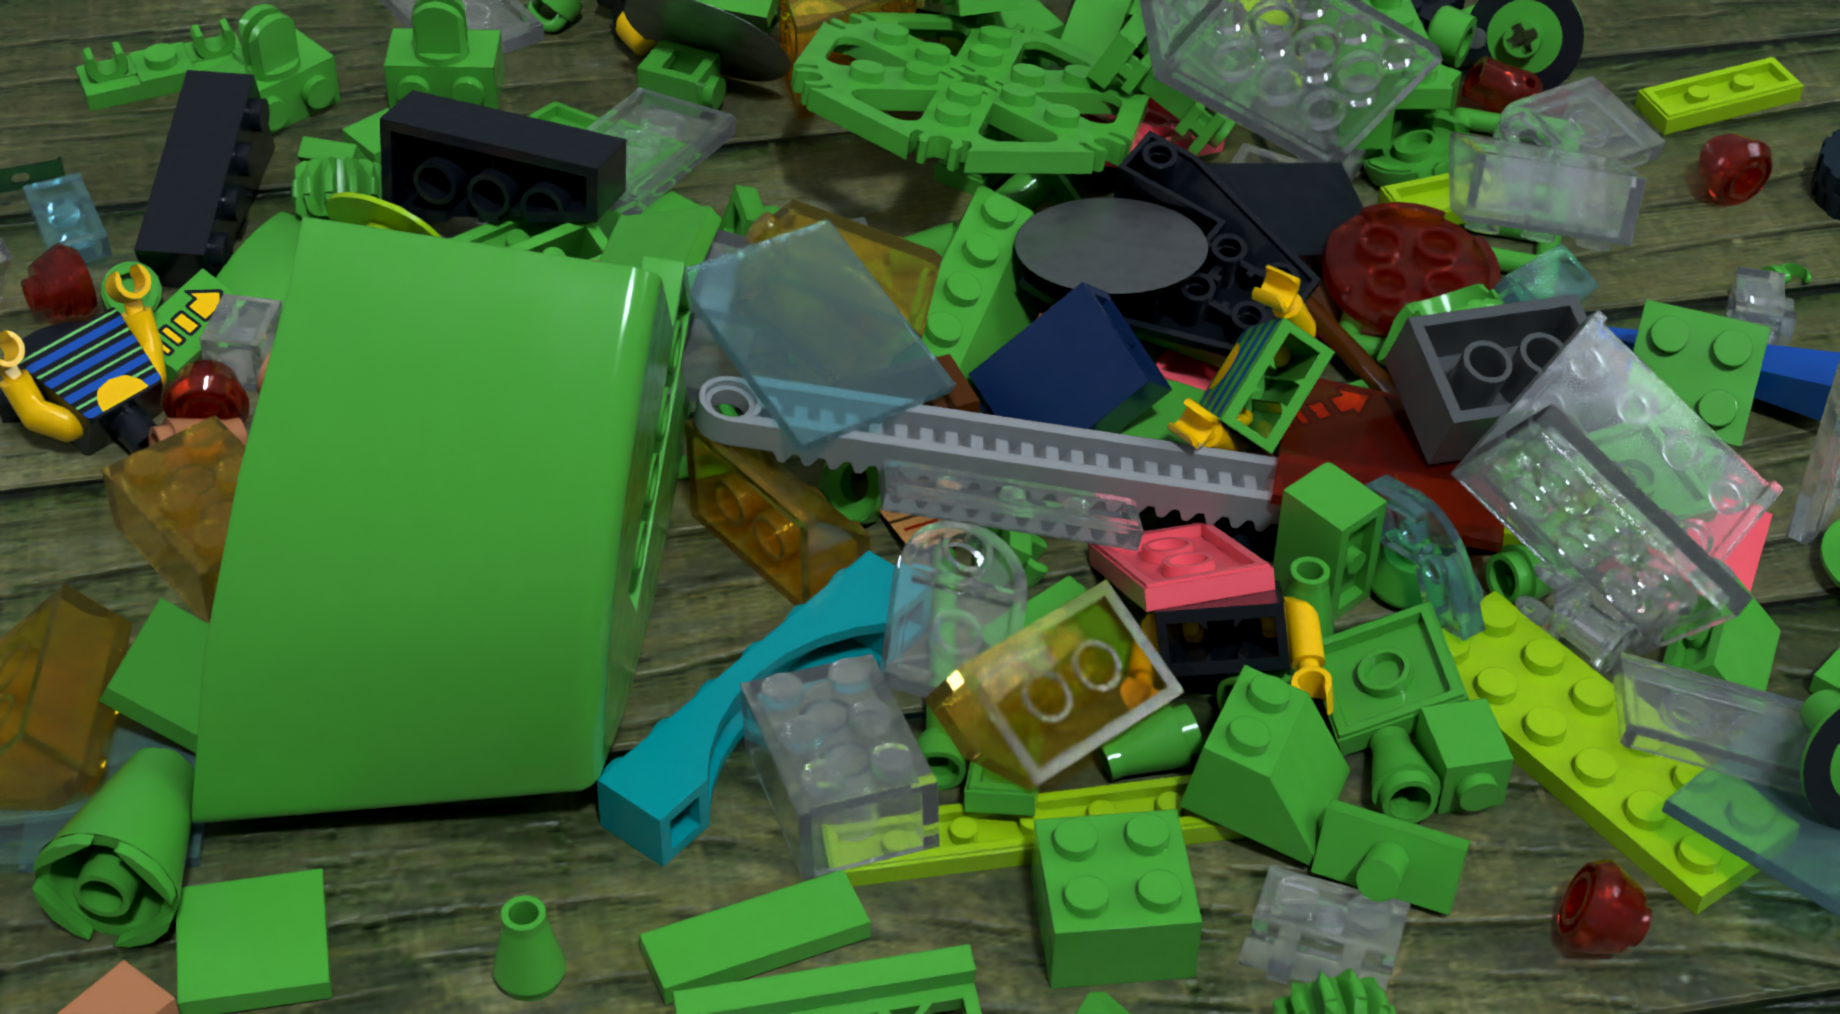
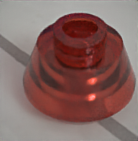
[1698,133,1772,205]
[21,243,97,321]
[163,360,250,424]
[1557,858,1652,954]

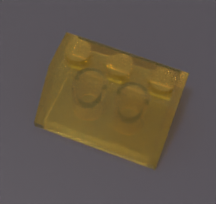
[685,418,872,606]
[924,579,1185,791]
[0,583,133,811]

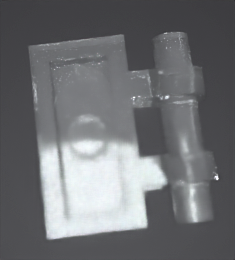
[1239,865,1411,993]

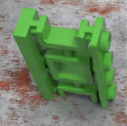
[1087,0,1270,156]

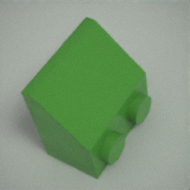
[1179,665,1350,865]

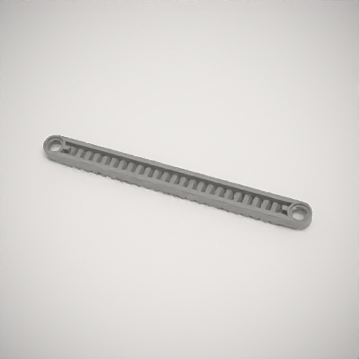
[694,376,1431,541]

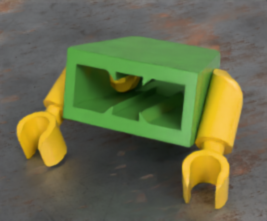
[1167,265,1335,454]

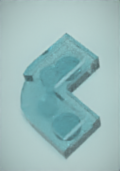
[1365,474,1485,641]

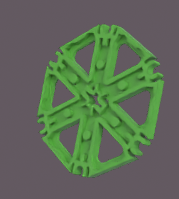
[790,12,1149,174]

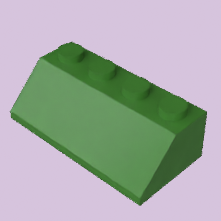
[887,184,1050,414]

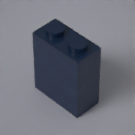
[969,282,1172,433]

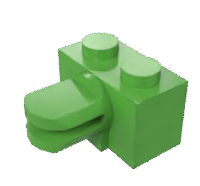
[384,0,505,110]
[206,4,341,134]

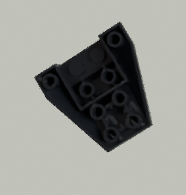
[1019,131,1320,357]

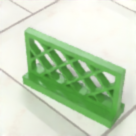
[673,944,982,1014]

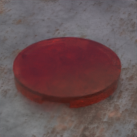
[1322,202,1501,336]

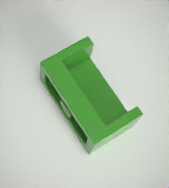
[1273,462,1387,621]

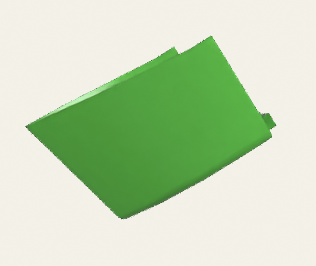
[191,216,693,824]

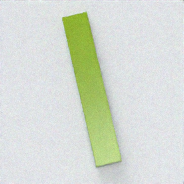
[819,775,1245,887]

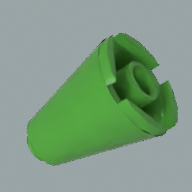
[32,747,195,948]

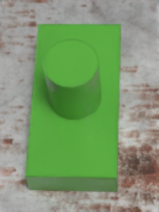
[1311,799,1471,915]

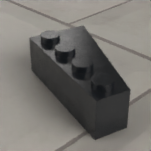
[134,70,275,288]
[380,90,627,222]

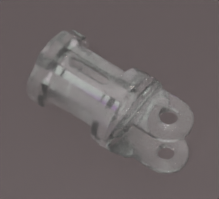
[1515,562,1638,675]

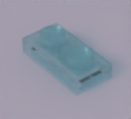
[23,172,112,270]

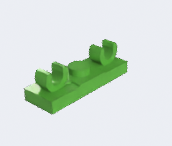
[76,18,241,112]

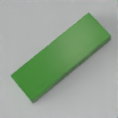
[639,869,871,1005]

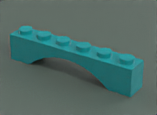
[597,550,930,867]

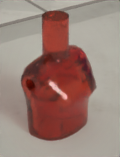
[1461,56,1568,121]

